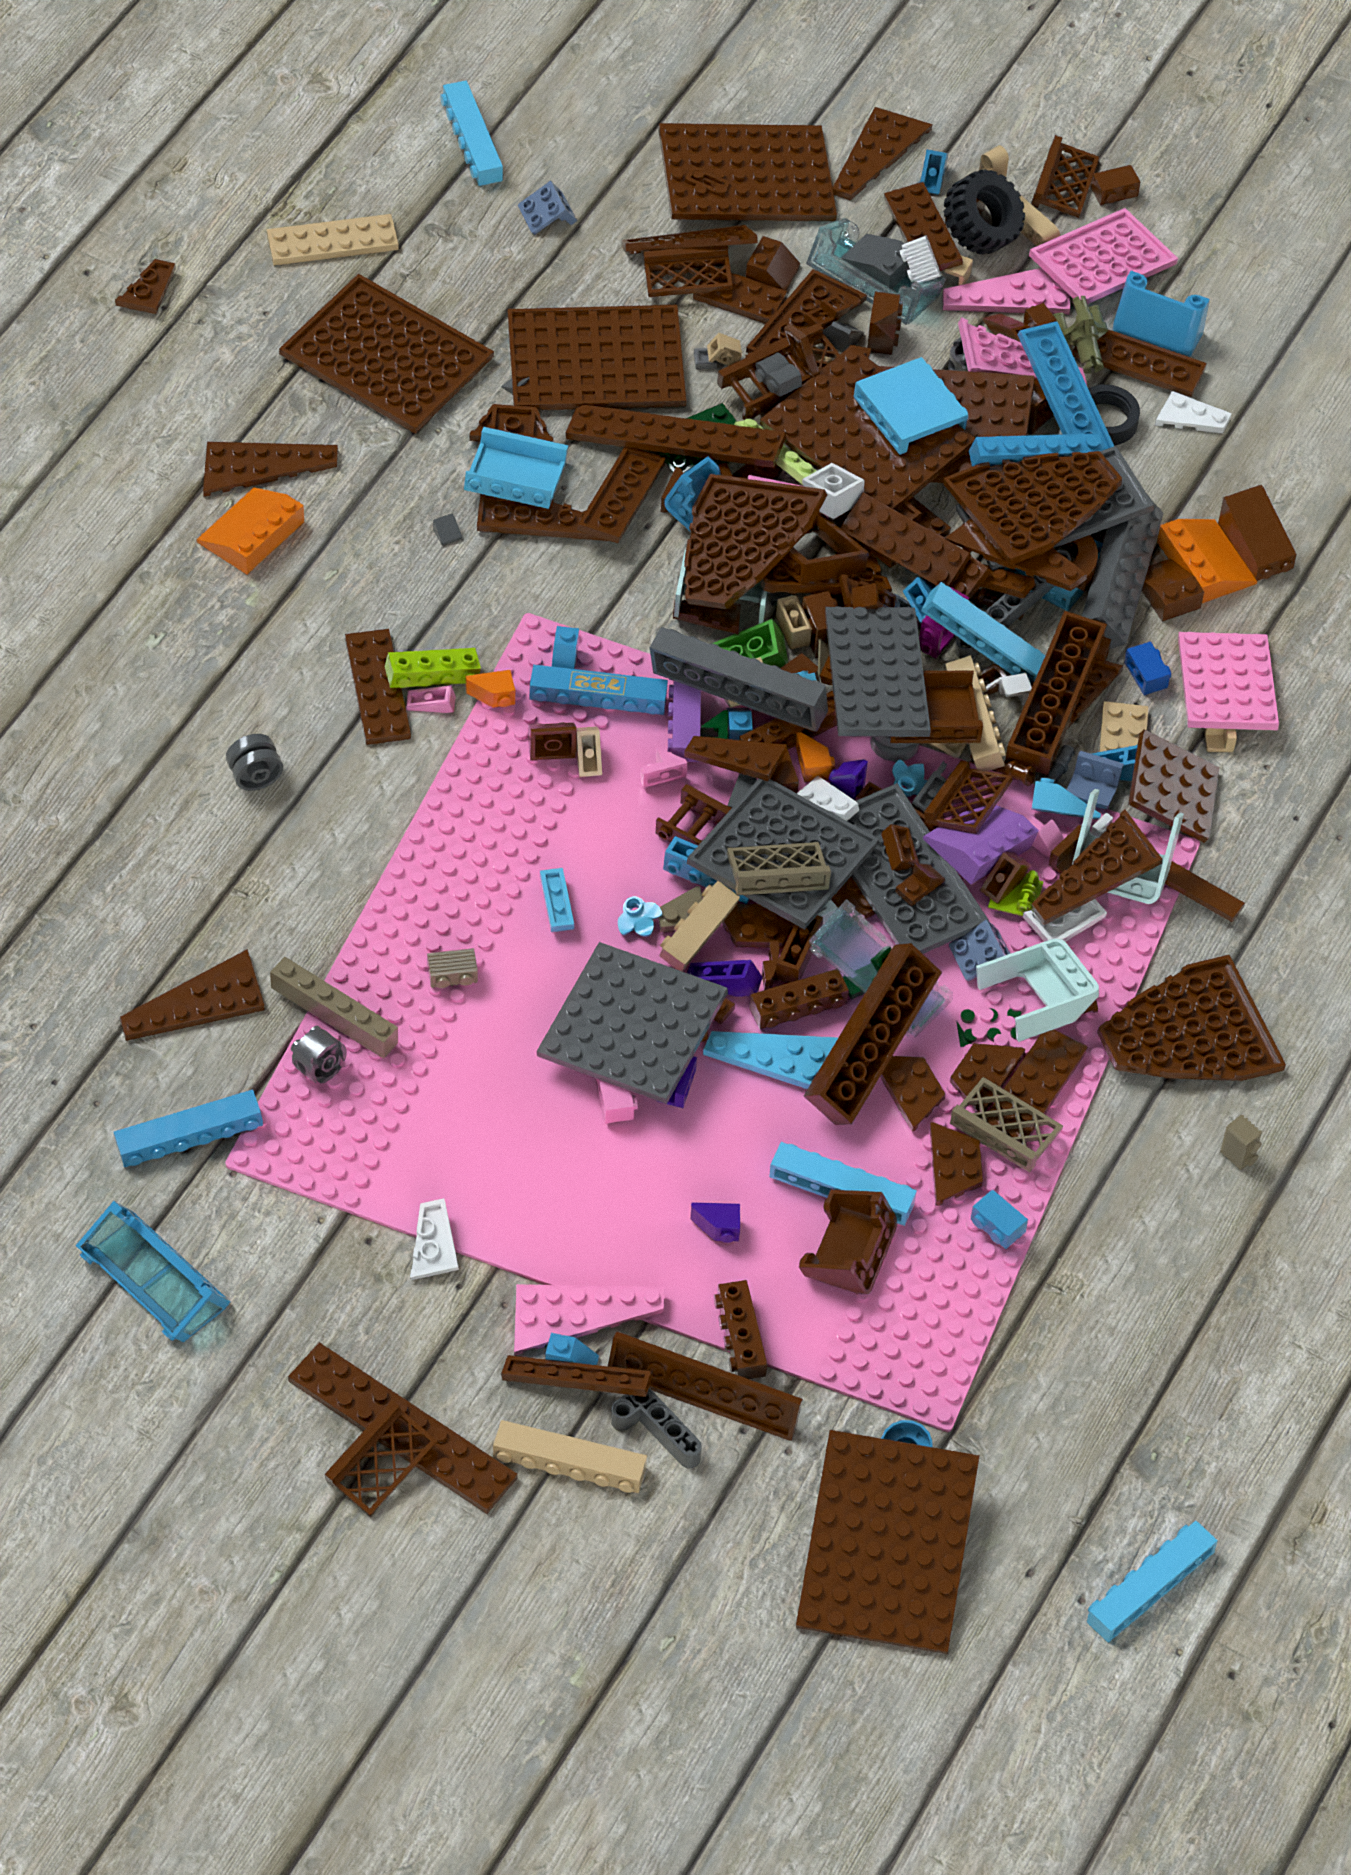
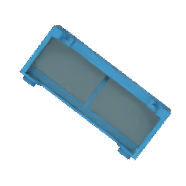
[75,1201,231,1342]

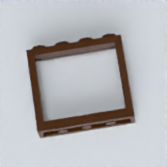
[777,511,869,584]

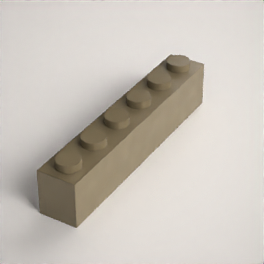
[270,957,398,1059]

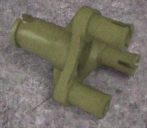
[1053,296,1108,374]

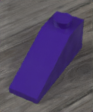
[687,960,763,997]

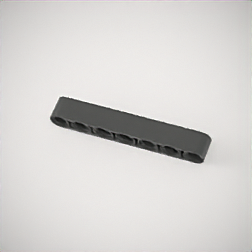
[956,549,1070,659]

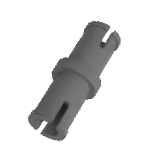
[1044,745,1075,784]

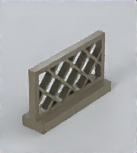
[727,842,831,896]
[950,1077,1063,1173]

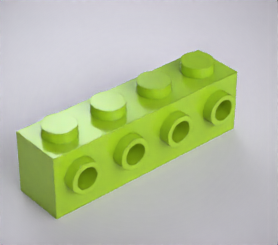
[385,648,481,688]

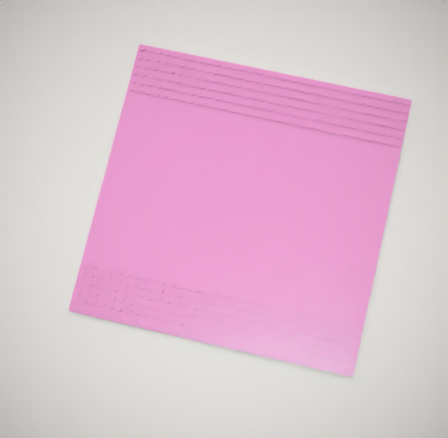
[225,613,1200,1432]

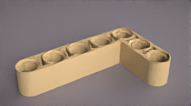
[979,145,1060,246]

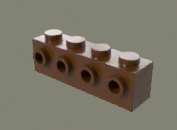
[749,968,849,1030]
[714,1280,767,1379]

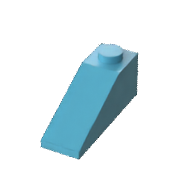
[1031,778,1101,820]

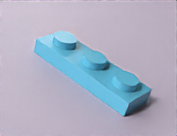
[540,868,574,932]

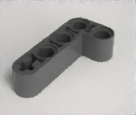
[611,1388,702,1468]

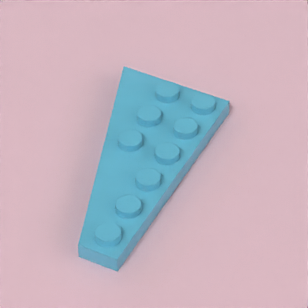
[703,1031,838,1089]

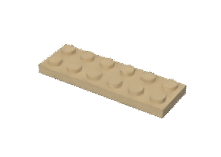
[266,214,398,266]

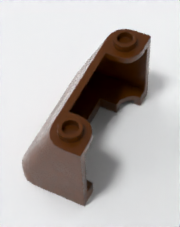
[799,1190,897,1295]

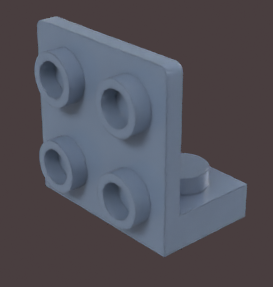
[518,181,578,235]
[1066,751,1124,809]
[949,920,1010,981]

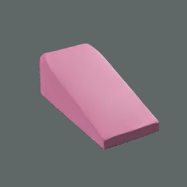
[406,685,456,713]

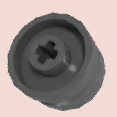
[226,734,283,791]
[870,736,920,762]

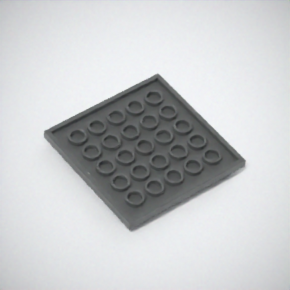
[687,778,879,930]
[536,942,728,1104]

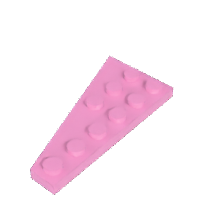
[943,268,1070,315]
[958,317,1087,385]
[514,1284,664,1356]

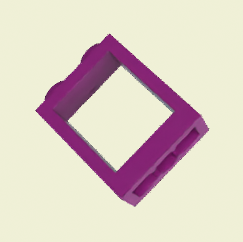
[919,587,969,659]

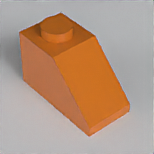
[466,670,516,708]
[795,732,835,782]

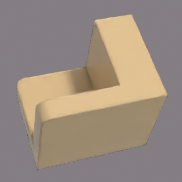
[944,255,973,286]
[1204,728,1237,752]

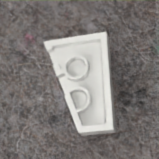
[797,776,859,821]

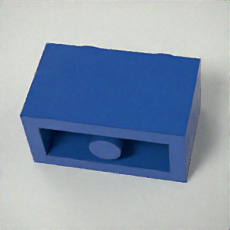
[1124,641,1171,695]

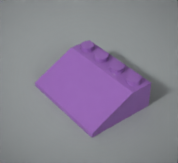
[923,805,1039,884]

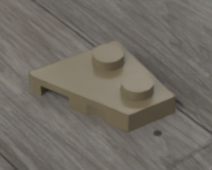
[658,886,703,932]

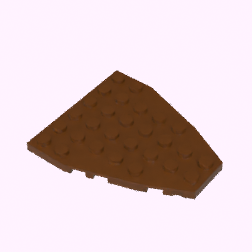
[944,451,1122,566]
[684,474,827,609]
[1097,955,1286,1081]

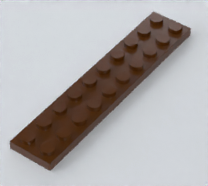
[565,405,786,468]
[288,1342,518,1514]

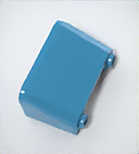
[1113,271,1210,357]
[664,457,720,532]

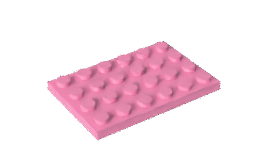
[1029,208,1178,304]
[1178,632,1279,730]

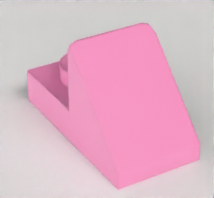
[640,748,687,788]
[1029,817,1064,858]

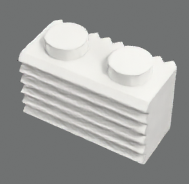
[900,235,941,285]

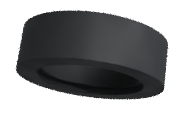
[1088,385,1140,446]

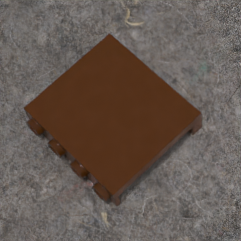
[889,670,983,743]

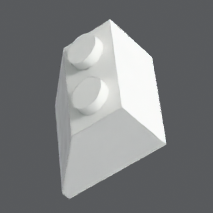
[802,463,865,519]

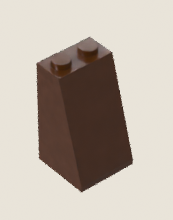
[1218,484,1297,581]

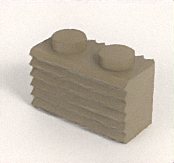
[427,948,478,988]
[1220,1115,1262,1170]

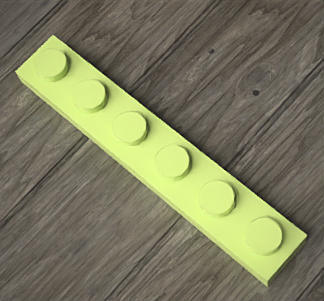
[734,419,817,485]

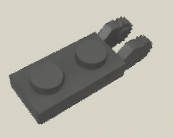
[911,761,952,814]

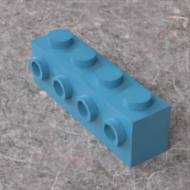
[663,836,750,904]

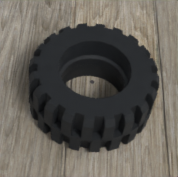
[943,169,1025,255]

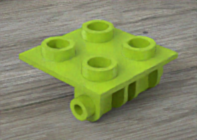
[988,870,1044,916]

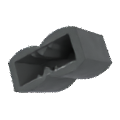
[755,353,802,397]

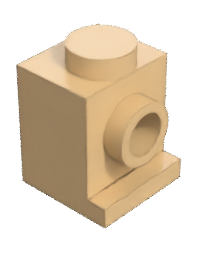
[707,333,742,366]

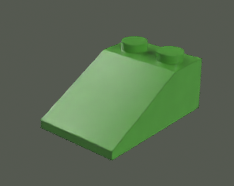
[712,619,788,668]

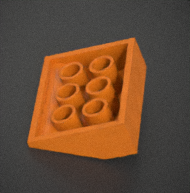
[196,487,304,574]
[1157,518,1257,603]

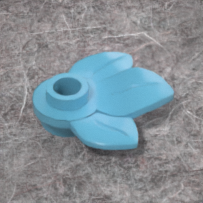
[892,759,927,797]
[617,896,662,937]

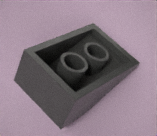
[840,233,910,292]

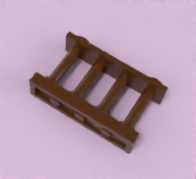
[717,339,813,420]
[655,784,732,845]

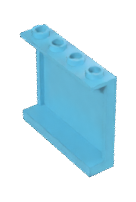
[853,357,968,455]
[464,427,568,509]

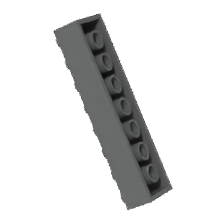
[1082,494,1164,649]
[649,627,828,732]

